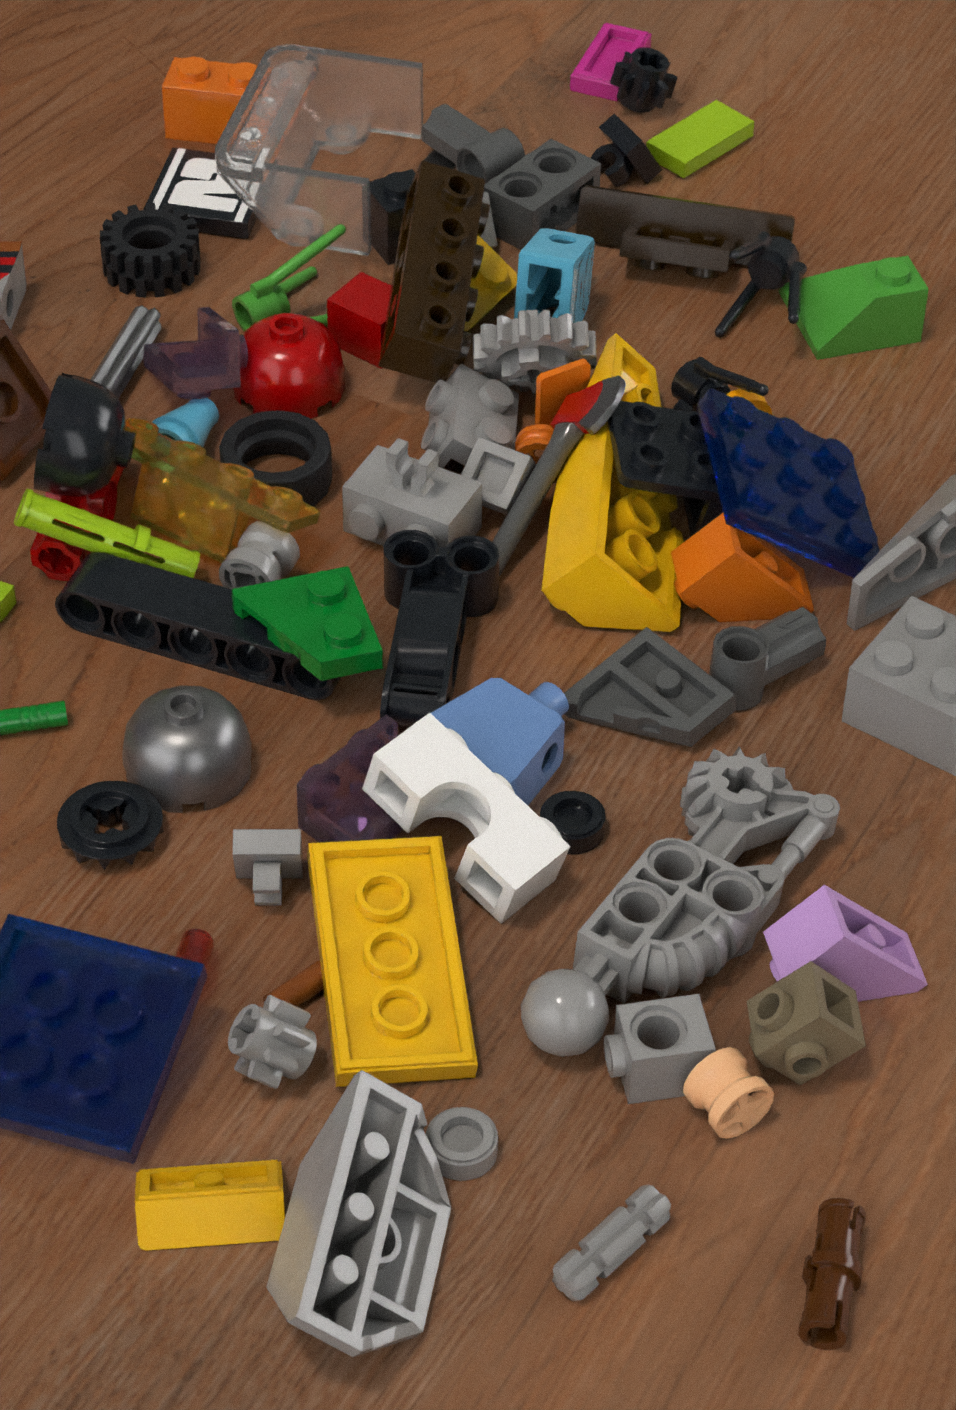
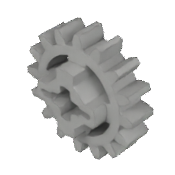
[473,310,597,393]

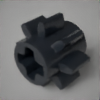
[610,47,678,113]

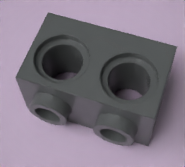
[484,139,601,250]

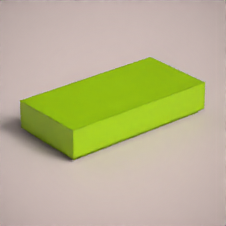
[646,100,755,178]

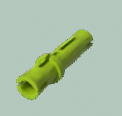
[14,488,200,578]

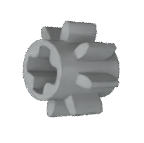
[228,995,317,1089]

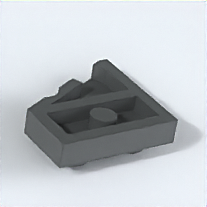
[564,627,736,747]

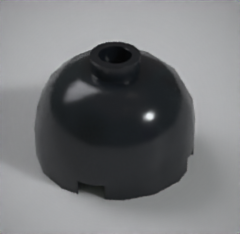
[34,373,136,497]

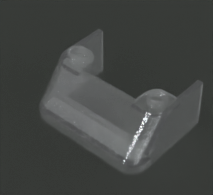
[215,44,423,256]

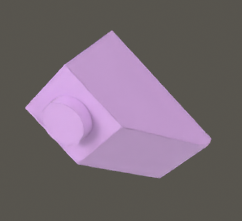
[763,885,928,1002]

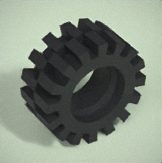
[100,203,201,298]

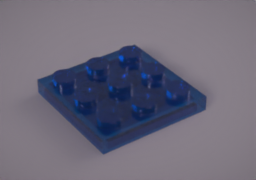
[697,388,880,578]
[0,914,208,1164]

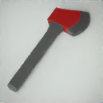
[492,375,626,576]

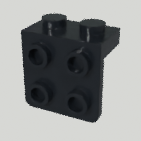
[608,401,738,536]

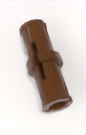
[798,1198,866,1350]

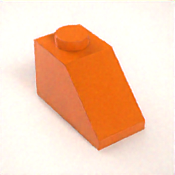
[671,511,814,623]

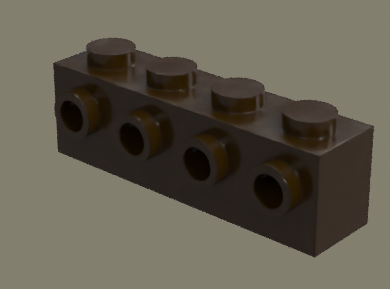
[379,160,490,383]

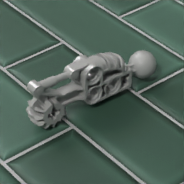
[521,746,840,1057]

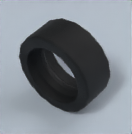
[219,410,332,517]

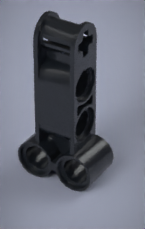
[380,530,499,732]

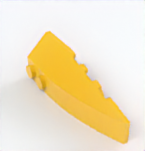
[541,333,684,632]

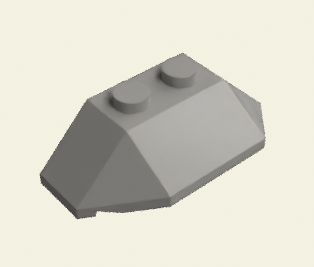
[266,1070,451,1357]

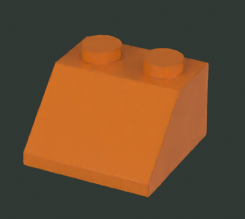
[162,57,288,150]

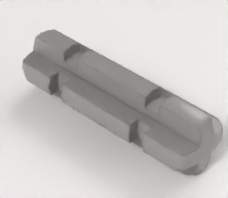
[552,1184,671,1301]

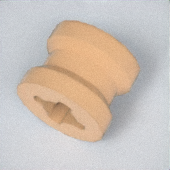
[683,1047,774,1139]

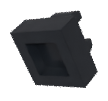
[591,113,662,187]

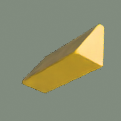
[135,1159,285,1251]

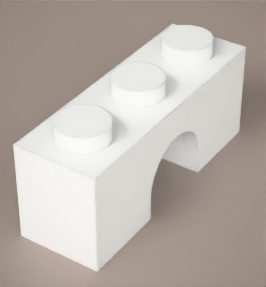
[362,712,570,924]

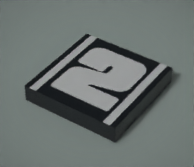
[144,147,275,239]

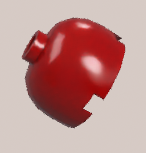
[231,313,345,419]

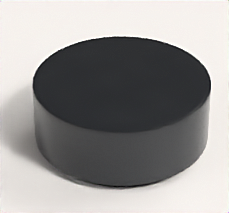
[540,791,606,855]

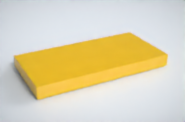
[307,836,478,1087]

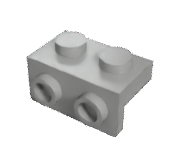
[421,364,519,468]

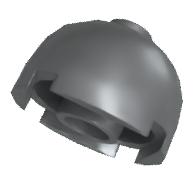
[122,685,252,813]

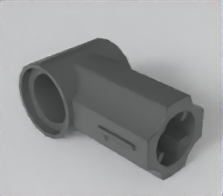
[422,103,525,184]
[709,607,826,710]

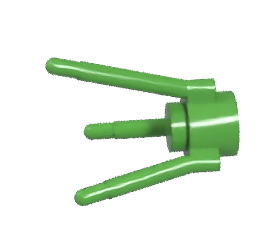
[232,224,346,332]

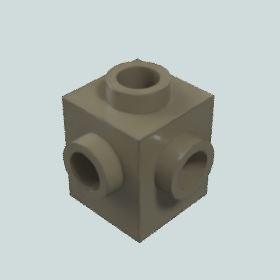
[747,961,866,1085]

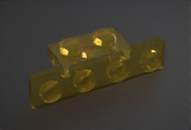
[125,418,321,563]

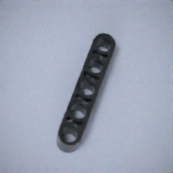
[55,552,342,700]

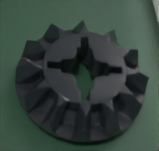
[57,781,164,870]

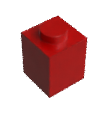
[327,272,391,369]

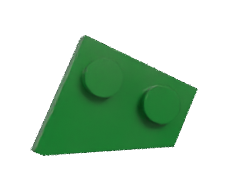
[232,566,383,681]

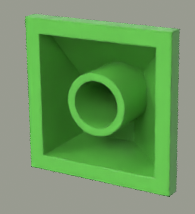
[779,256,929,360]

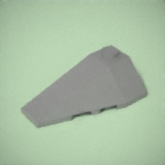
[846,474,956,631]

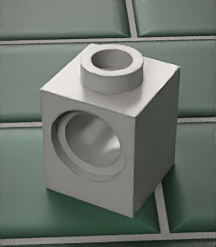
[604,994,716,1104]

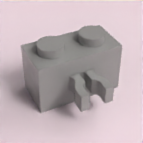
[342,438,483,548]

